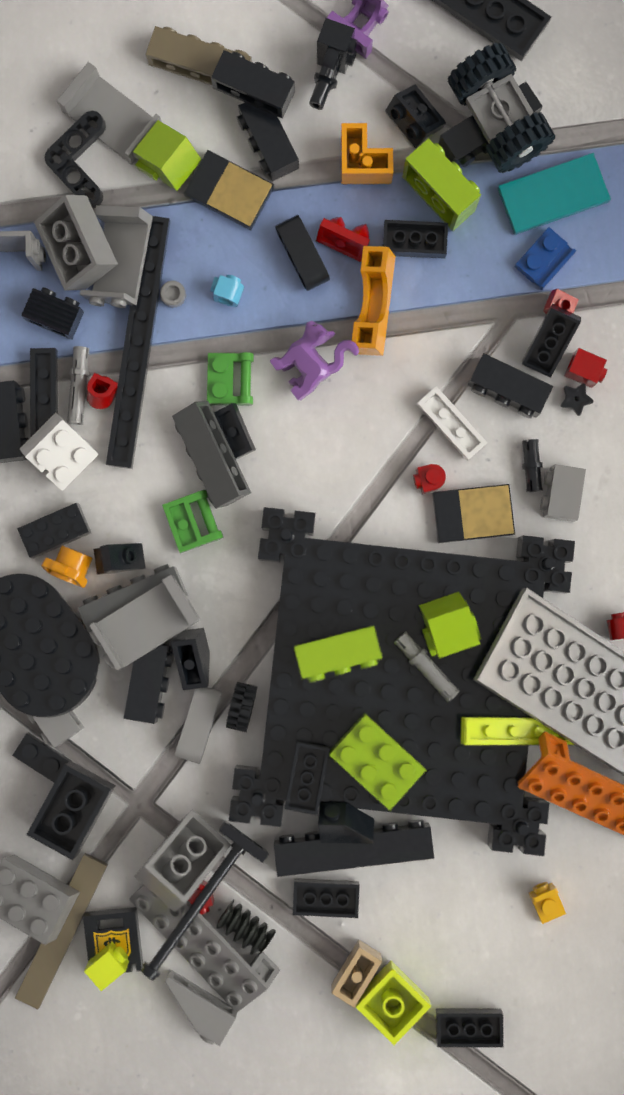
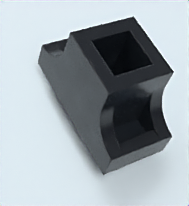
[93,543,146,575]

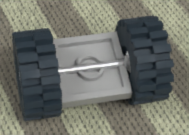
[448,43,556,173]

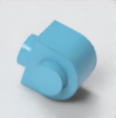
[211,275,244,307]

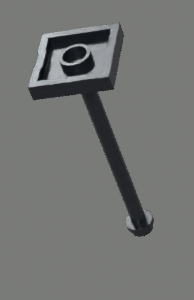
[141,820,269,981]

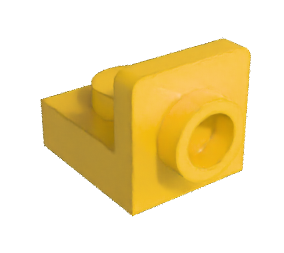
[528,882,566,924]

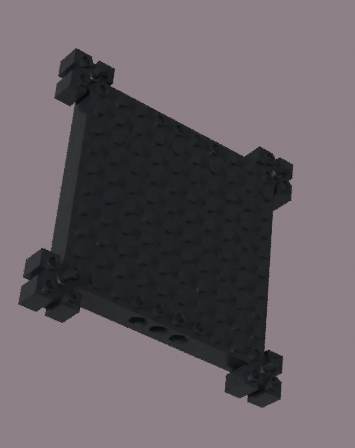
[229,507,575,856]

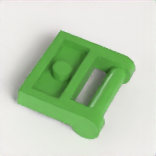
[207,352,254,406]
[162,490,224,553]

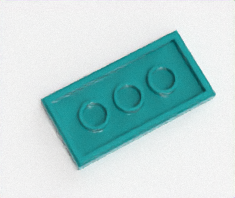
[497,153,611,235]

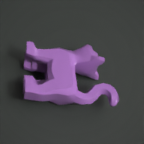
[270,321,359,400]

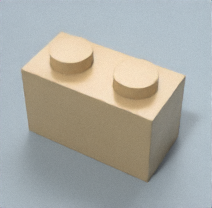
[331,939,382,1007]

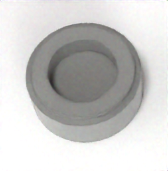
[160,281,186,308]

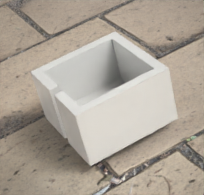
[20,413,98,491]

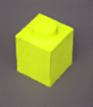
[84,942,129,991]

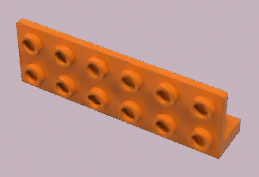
[518,731,624,835]

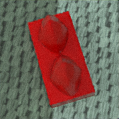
[316,217,370,262]

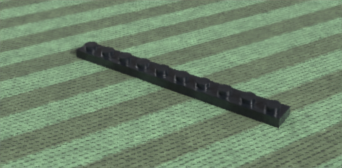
[106,216,170,469]

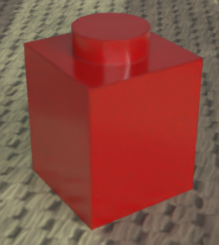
[564,348,608,388]

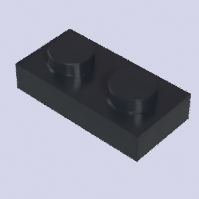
[214,403,256,460]
[12,733,72,783]

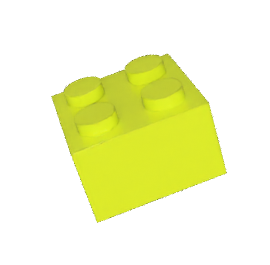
[356,960,431,1045]

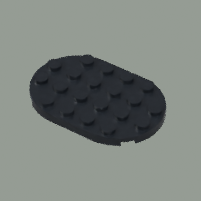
[0,574,100,718]

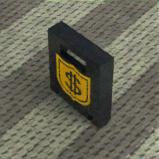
[83,907,143,973]

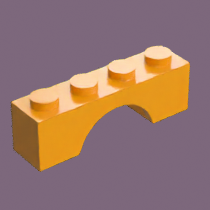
[352,246,396,356]

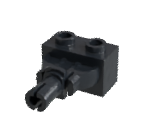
[309,18,358,110]

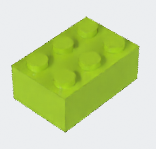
[402,138,481,231]
[294,626,382,682]
[329,713,426,810]

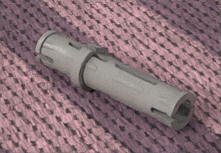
[67,346,90,425]
[394,631,460,702]

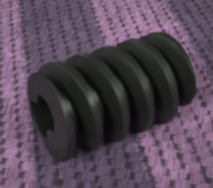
[216,899,276,955]

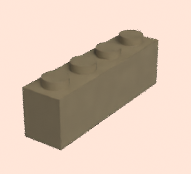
[145,26,252,85]

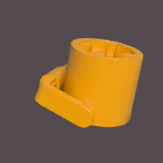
[41,545,93,588]

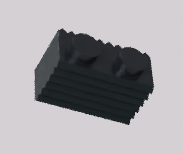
[21,287,84,340]

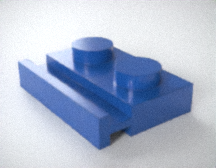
[514,227,577,291]

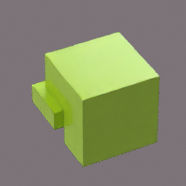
[133,120,202,191]
[419,592,481,658]

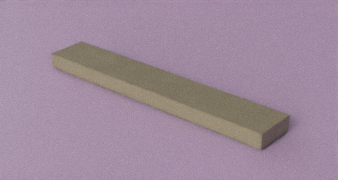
[15,853,108,1009]

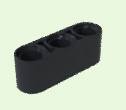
[275,215,330,291]

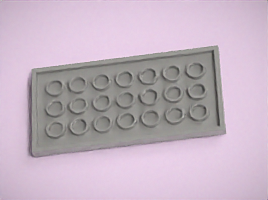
[474,588,624,776]

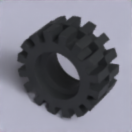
[226,682,258,732]

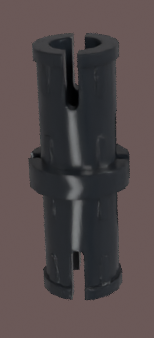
[522,439,543,492]

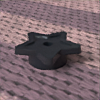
[561,383,594,416]

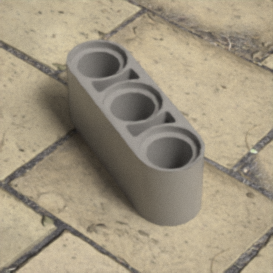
[175,687,222,764]

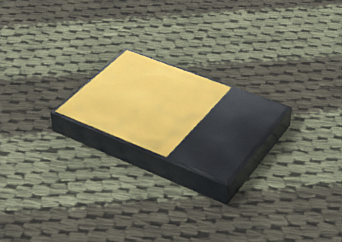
[184,150,275,231]
[432,484,515,543]

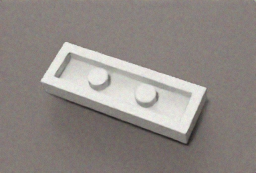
[417,386,487,461]

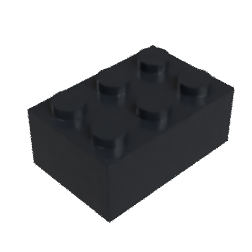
[26,761,116,860]

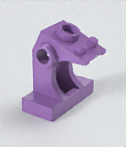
[327,0,389,59]

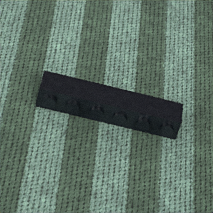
[274,819,434,877]

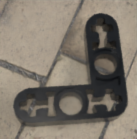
[44,111,106,208]

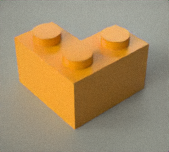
[341,123,393,184]

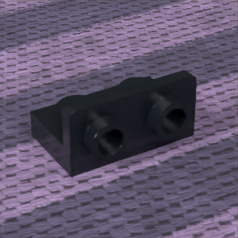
[386,84,447,148]

